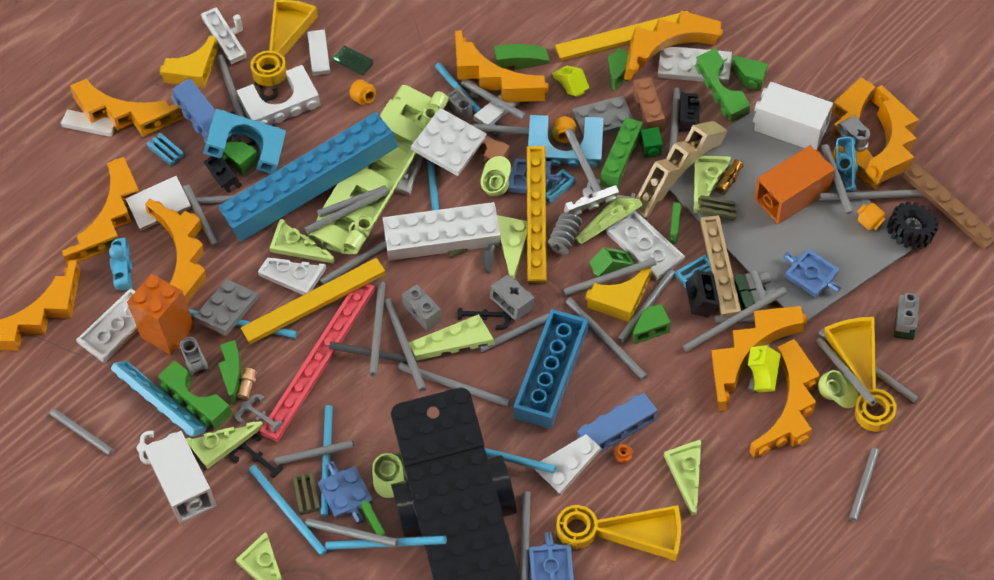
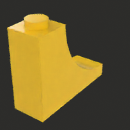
[160,36,219,88]
[585,267,652,322]

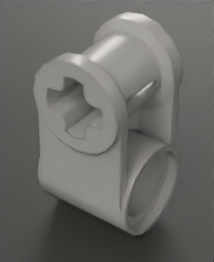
[446,87,473,121]
[837,116,870,151]
[180,337,209,376]

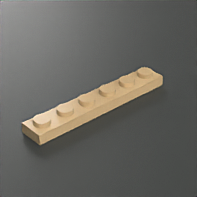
[700,215,741,318]

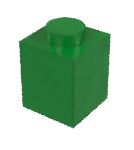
[640,127,663,158]

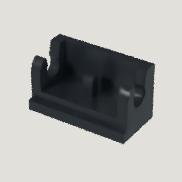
[679,92,700,132]
[203,156,242,193]

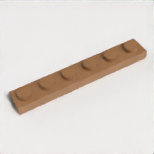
[902,162,994,251]

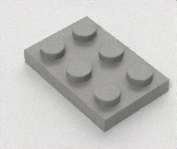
[572,96,633,139]
[194,279,259,336]

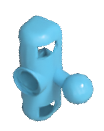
[835,136,858,192]
[109,237,132,291]

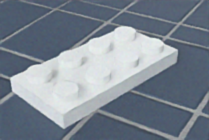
[658,46,732,84]

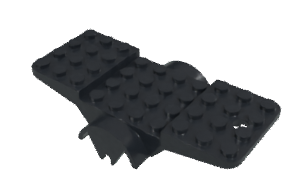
[391,388,520,580]

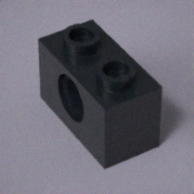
[685,270,720,317]

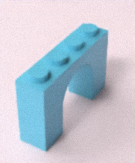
[203,109,286,174]
[528,115,603,167]

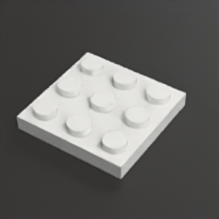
[411,108,487,176]

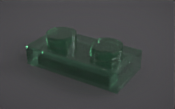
[334,45,373,76]

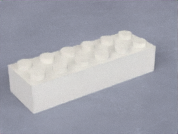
[382,202,501,261]

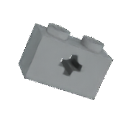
[490,275,534,321]
[402,284,442,332]

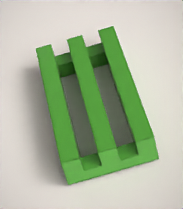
[670,203,681,245]
[360,500,386,536]

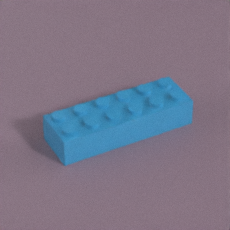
[513,309,588,429]

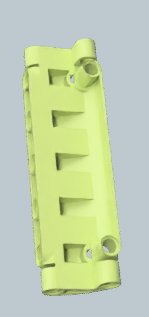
[308,85,449,254]

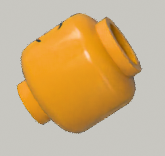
[349,79,376,105]
[552,116,576,143]
[857,203,886,231]

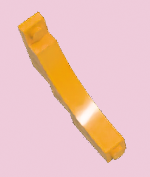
[624,11,723,81]
[455,30,549,102]
[832,77,880,190]
[70,79,185,137]
[865,85,919,184]
[62,157,139,265]
[0,260,81,351]
[711,306,807,411]

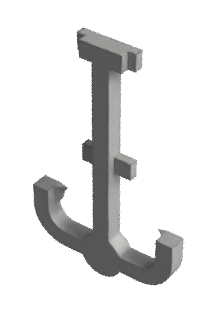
[235,394,283,433]

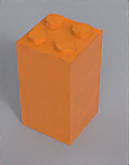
[754,145,835,224]
[127,273,195,355]

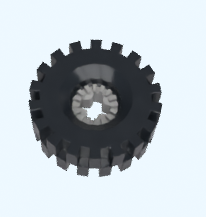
[887,202,939,250]

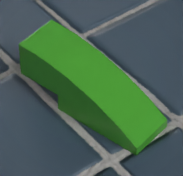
[494,44,550,70]
[218,340,242,405]

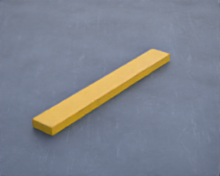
[555,11,688,62]
[527,146,547,283]
[240,258,386,345]

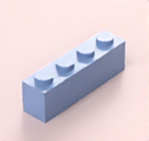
[171,78,233,143]
[577,393,658,454]

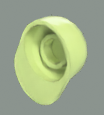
[481,156,511,197]
[818,370,859,409]
[372,452,404,498]

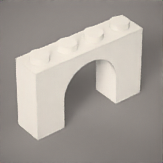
[236,65,321,126]

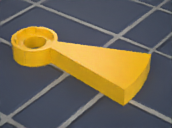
[250,0,318,86]
[824,317,897,432]
[556,505,681,561]

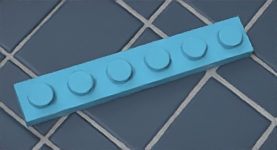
[111,360,207,436]

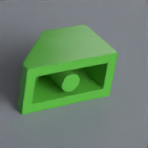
[608,48,628,91]
[731,55,768,91]
[222,142,258,175]
[589,247,635,277]
[633,304,671,345]

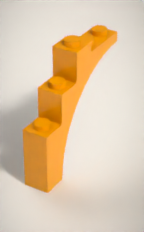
[145,198,206,303]
[750,339,820,458]

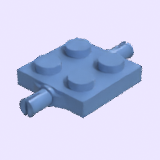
[508,158,561,194]
[783,249,841,298]
[318,461,373,524]
[529,532,574,580]

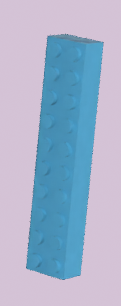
[218,112,399,242]

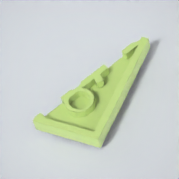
[693,156,731,213]
[575,197,642,244]
[497,215,527,279]
[270,219,335,264]
[186,421,263,469]
[664,440,701,516]
[236,533,282,580]

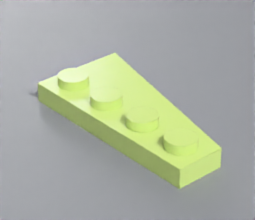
[409,314,495,361]

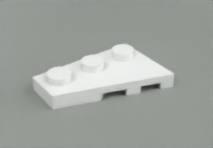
[564,185,619,216]
[258,258,327,295]
[533,434,602,494]

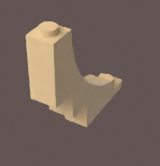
[635,121,728,218]

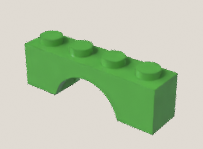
[695,48,751,122]
[601,117,643,190]
[158,361,232,430]

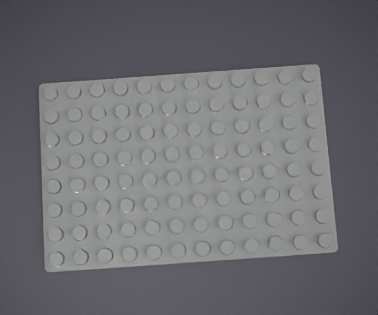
[669,111,912,322]

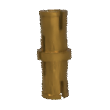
[715,159,744,195]

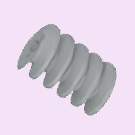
[548,213,582,255]

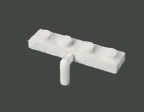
[201,7,247,65]

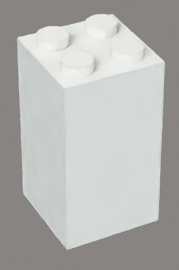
[753,82,833,150]
[144,431,217,524]

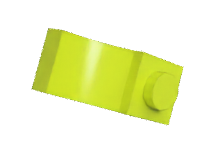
[552,65,590,97]
[748,345,781,393]

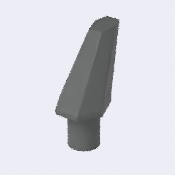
[482,244,496,274]

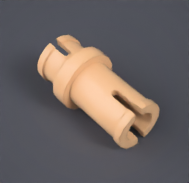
[236,368,257,400]

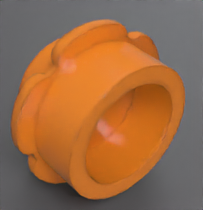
[613,444,633,463]

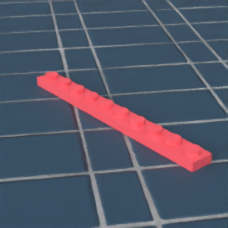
[260,284,375,442]

